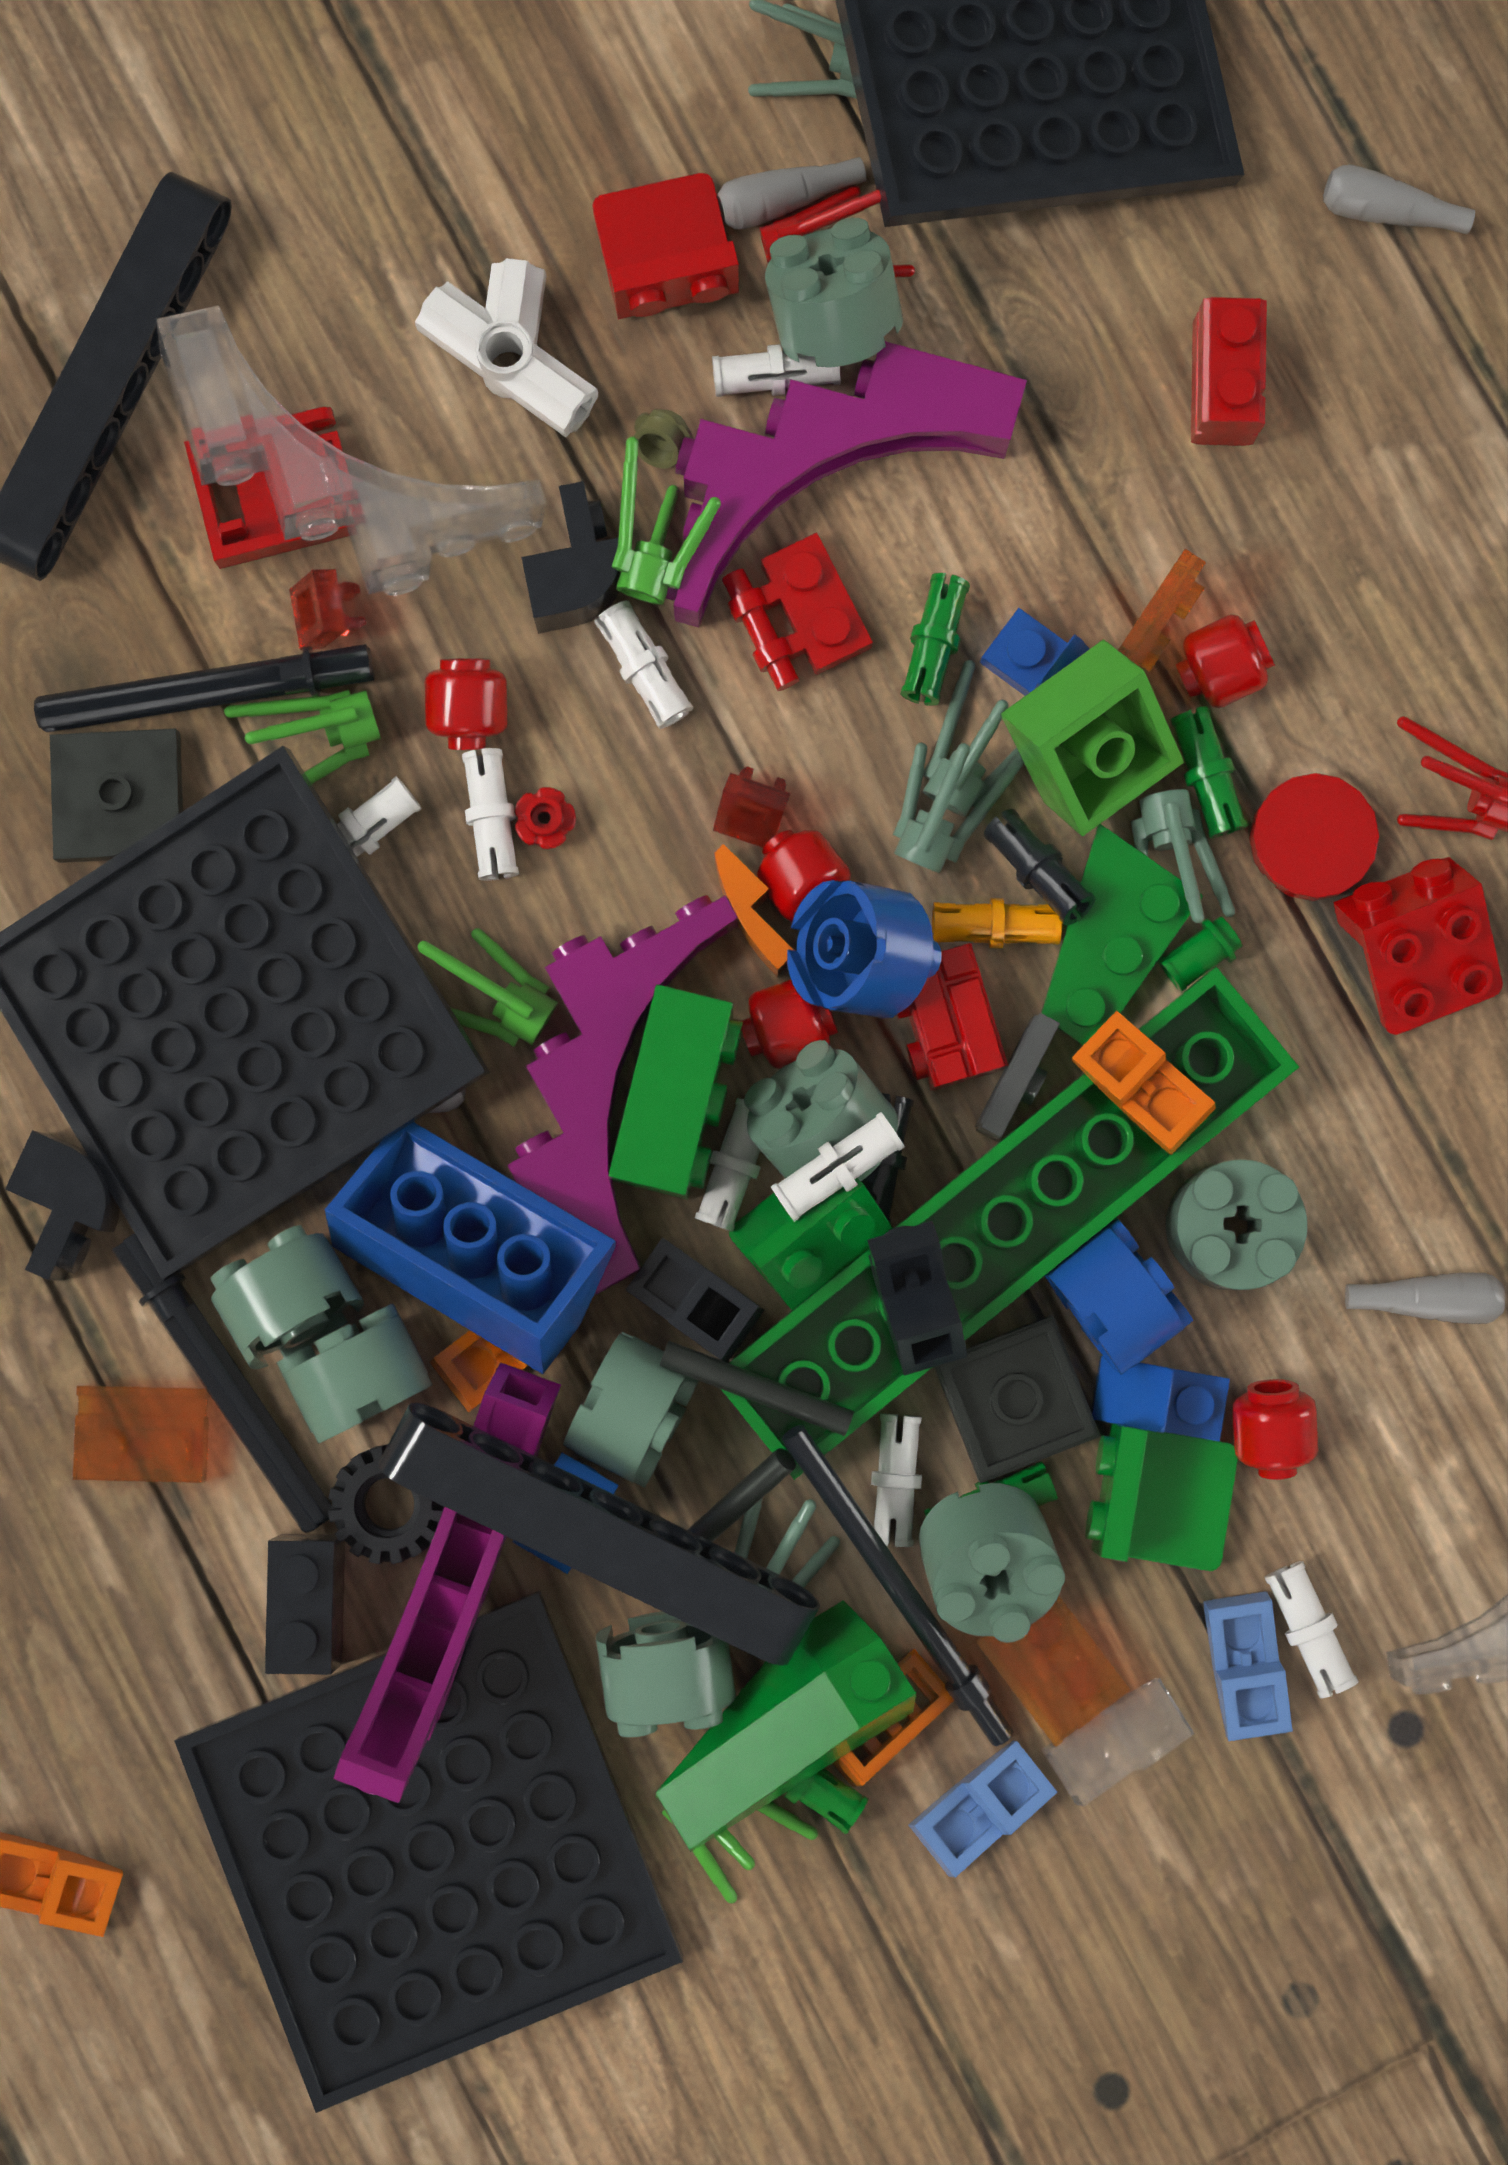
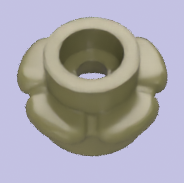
[634,409,693,469]

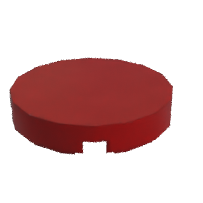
[1249,773,1379,901]

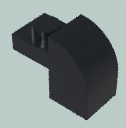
[521,481,621,634]
[5,1130,120,1281]
[867,1221,967,1376]
[625,1237,765,1363]

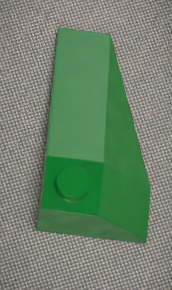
[656,1600,916,1852]

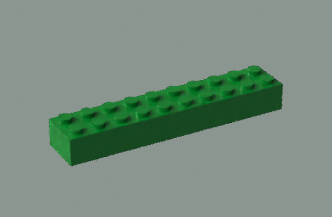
[721,967,1299,1480]

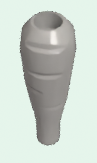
[717,157,866,230]
[1323,164,1475,234]
[1345,1272,1505,1324]

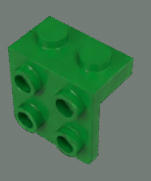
[729,1178,893,1311]
[1085,1423,1238,1571]

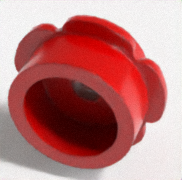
[514,787,576,849]

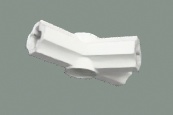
[415,258,598,437]

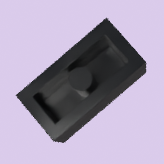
[265,1534,345,1675]

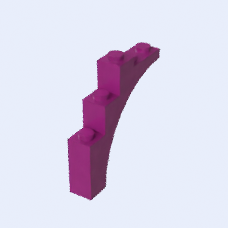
[666,341,1027,628]
[507,895,738,1297]
[333,1362,561,1803]

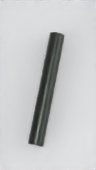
[660,1341,854,1436]
[687,1448,796,1542]

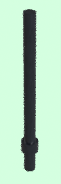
[781,1424,1014,1746]

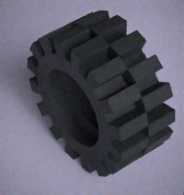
[328,1444,444,1564]

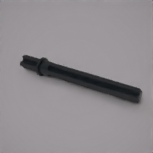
[34,644,375,732]
[112,1234,332,1533]

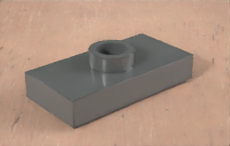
[975,1013,1060,1141]

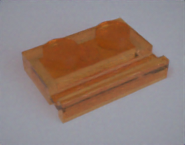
[1118,549,1206,672]
[73,1385,210,1483]
[975,1596,1130,1747]

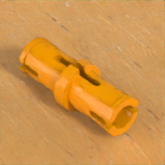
[932,898,1062,949]

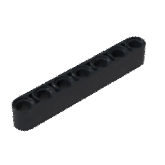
[0,172,232,581]
[379,1403,820,1666]

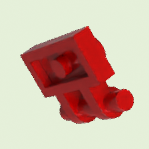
[722,532,873,691]

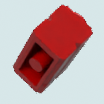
[1191,297,1267,446]
[896,943,1009,1091]

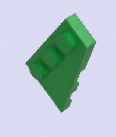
[1041,824,1203,1046]

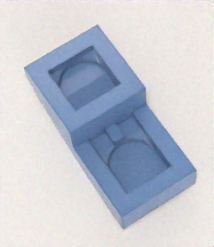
[1203,1591,1293,1741]
[908,1741,1057,1878]

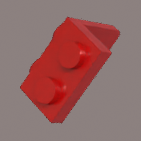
[592,173,739,320]
[1333,857,1503,1035]

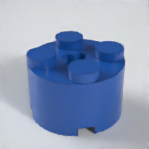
[787,880,942,1018]
[1044,1218,1193,1375]

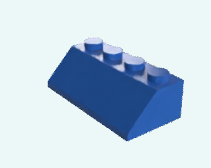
[324,1122,616,1374]

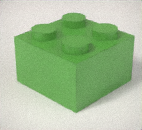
[1000,639,1184,837]

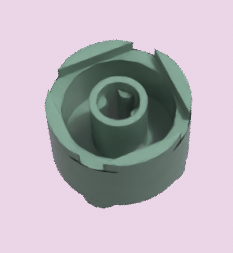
[765,217,903,368]
[744,1040,898,1184]
[1165,1160,1308,1290]
[210,1225,364,1369]
[276,1303,433,1444]
[563,1332,699,1488]
[919,1483,1065,1643]
[596,1612,736,1737]

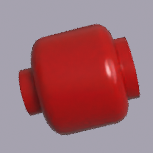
[1175,614,1275,708]
[424,658,507,750]
[757,830,851,922]
[740,979,838,1069]
[1232,1379,1318,1480]

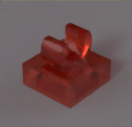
[289,569,367,650]
[713,766,790,848]

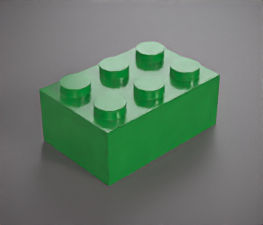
[608,984,743,1200]

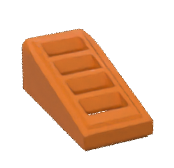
[832,1649,954,1787]

